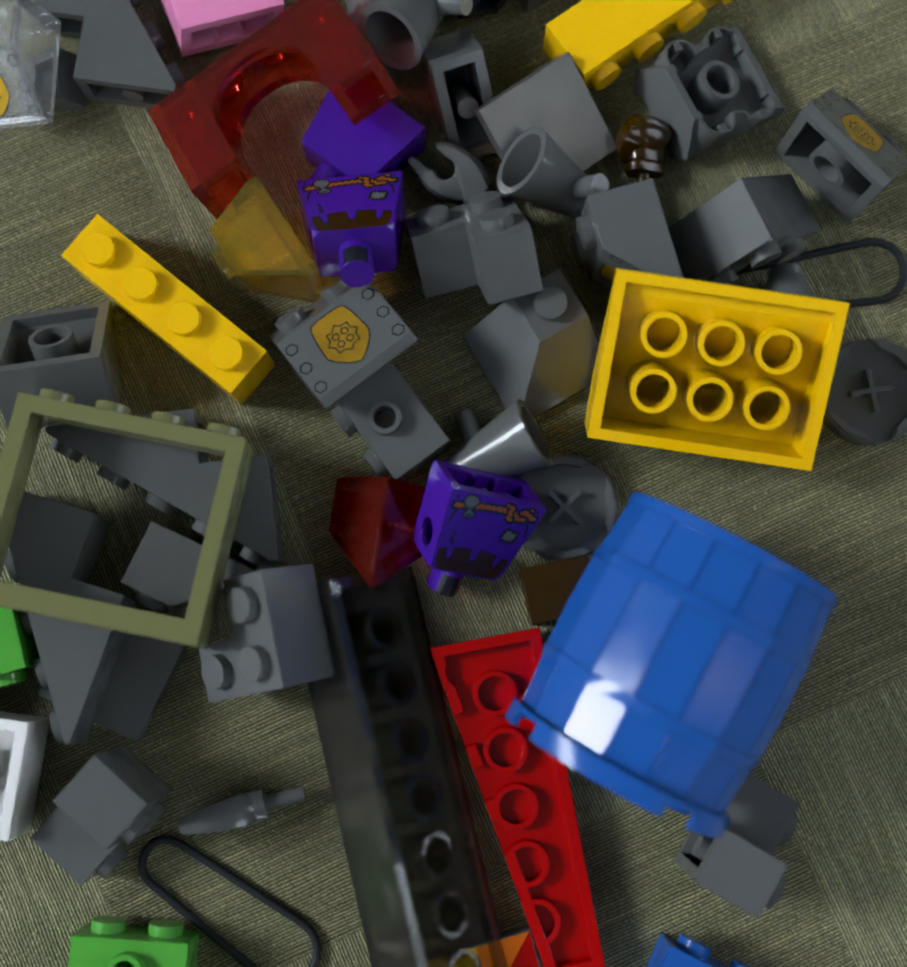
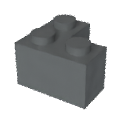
[668,174,821,285]
[404,191,543,305]
[199,563,335,703]
[30,745,173,886]
[673,774,800,919]

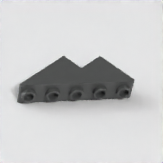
[31,0,190,113]
[45,408,286,569]
[5,491,138,745]

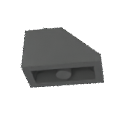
[421,28,496,158]
[121,521,257,613]

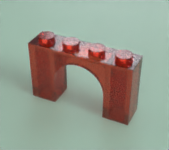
[148,0,400,223]

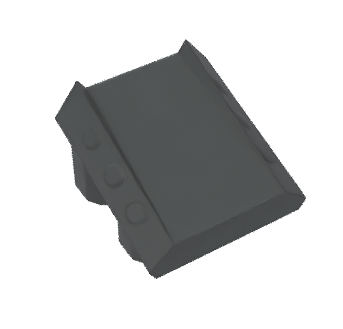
[635,25,784,160]

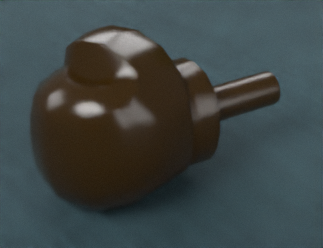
[615,114,672,182]

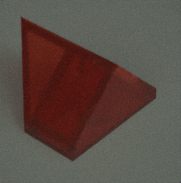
[329,477,425,589]

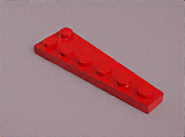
[431,627,605,967]

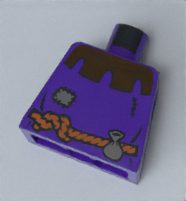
[297,171,406,287]
[413,459,547,597]

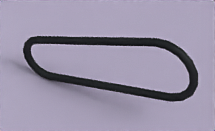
[735,238,907,307]
[138,836,321,967]

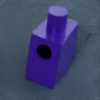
[302,68,426,179]

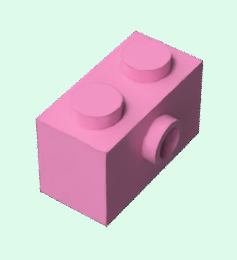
[161,0,285,57]

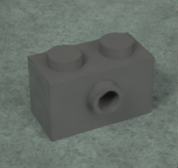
[330,361,450,486]

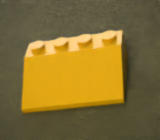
[584,268,850,471]

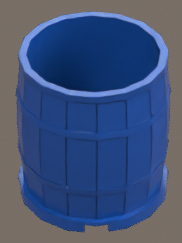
[504,491,839,838]

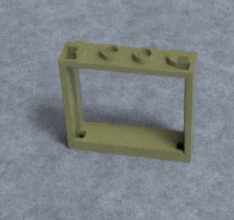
[0,389,254,650]

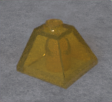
[209,176,324,303]

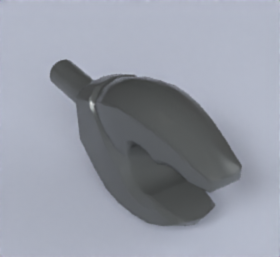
[407,141,492,205]
[178,786,306,834]

